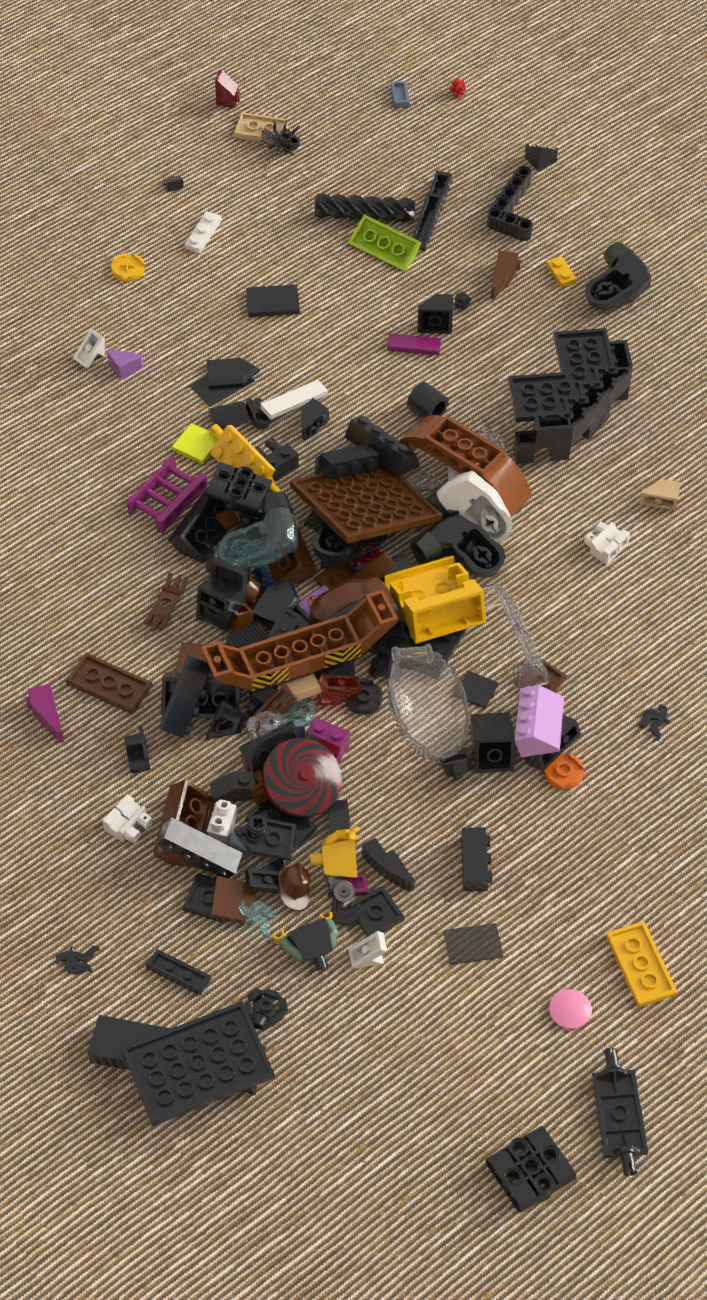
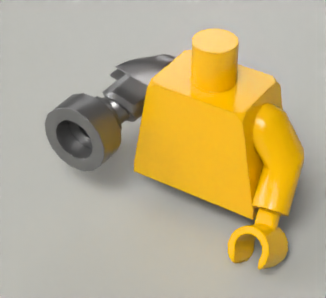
[310,827,362,902]

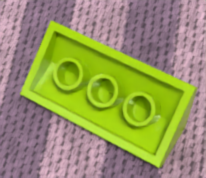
[348,214,421,271]

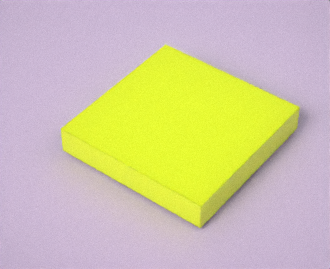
[172,423,218,465]

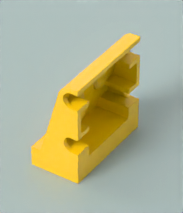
[384,556,486,644]

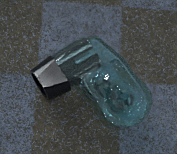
[218,492,298,569]

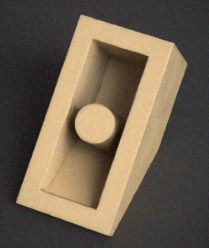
[639,479,681,511]

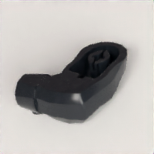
[312,520,387,564]

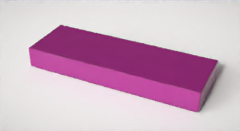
[387,333,441,355]

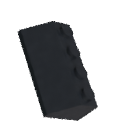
[344,415,420,475]
[168,488,228,563]
[158,655,213,738]
[161,672,242,718]

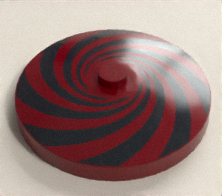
[262,738,342,818]

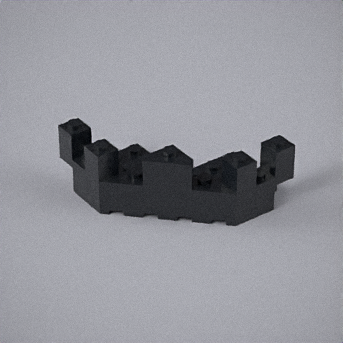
[508,328,633,464]

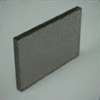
[443,923,503,965]

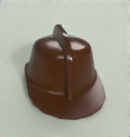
[245,566,262,605]
[278,863,311,911]

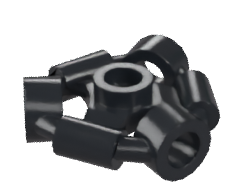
[245,988,288,1030]

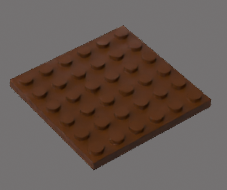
[290,462,443,543]

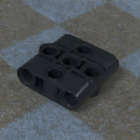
[205,462,272,515]
[485,1126,577,1213]

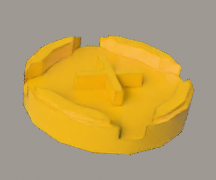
[111,253,145,282]

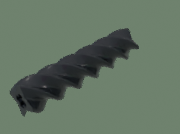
[314,193,416,222]

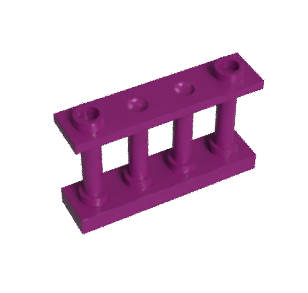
[127,455,208,534]

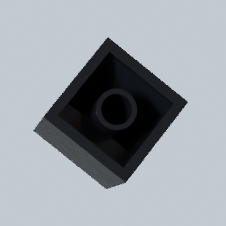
[470,712,515,773]

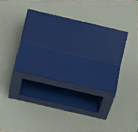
[251,564,276,590]

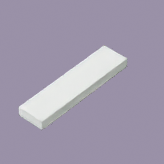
[260,380,328,419]

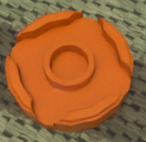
[544,753,584,790]

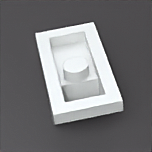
[73,329,105,368]
[348,931,387,969]

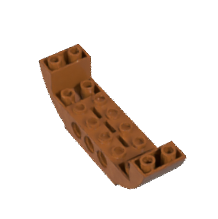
[399,415,532,517]

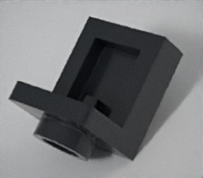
[368,655,401,682]

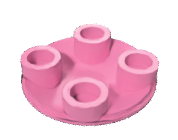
[549,989,592,1031]

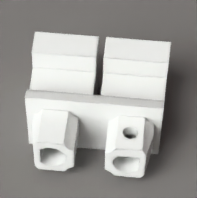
[584,522,630,565]
[103,794,153,843]
[207,800,237,845]

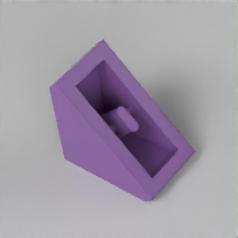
[107,349,143,379]

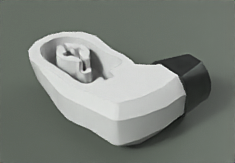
[426,471,512,543]

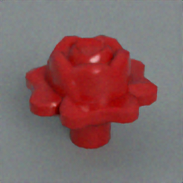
[450,78,466,98]

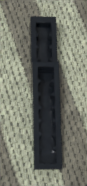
[412,170,452,251]

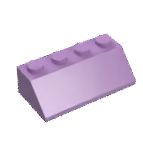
[515,685,564,758]

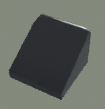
[163,175,184,192]

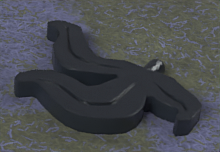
[639,704,670,741]
[55,946,100,975]

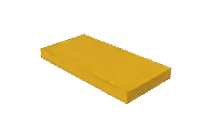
[605,921,678,1008]

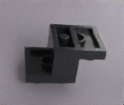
[196,557,248,632]

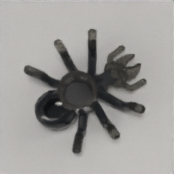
[260,119,301,155]

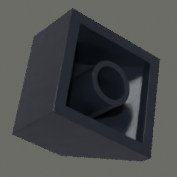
[417,294,453,334]

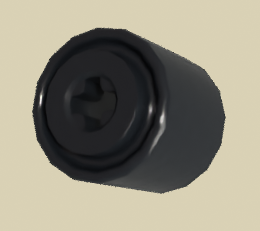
[407,382,449,418]

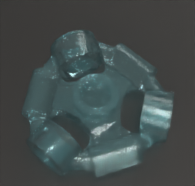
[279,698,316,726]

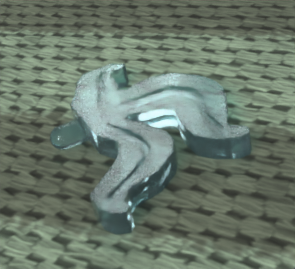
[239,901,276,938]

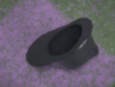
[438,747,474,781]

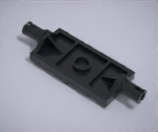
[591,1047,648,1176]

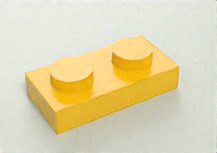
[546,256,577,288]

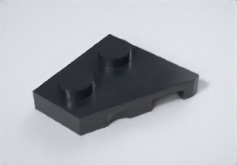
[245,859,284,894]

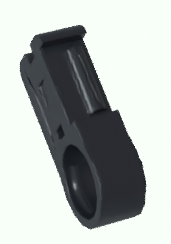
[245,398,271,429]

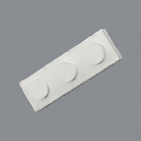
[185,211,222,254]

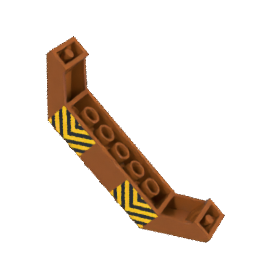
[201,589,398,692]

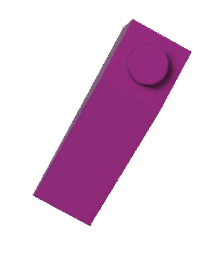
[25,684,64,743]

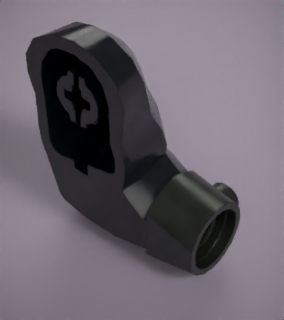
[585,241,651,310]
[410,515,506,578]

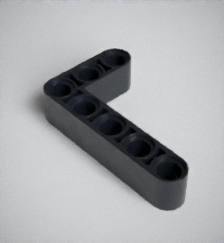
[487,166,533,241]

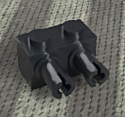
[256,437,299,483]

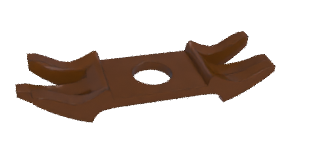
[143,572,188,632]

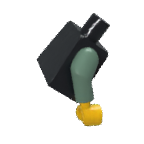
[272,911,338,971]

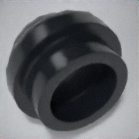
[454,291,472,309]

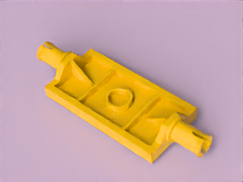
[209,424,283,494]

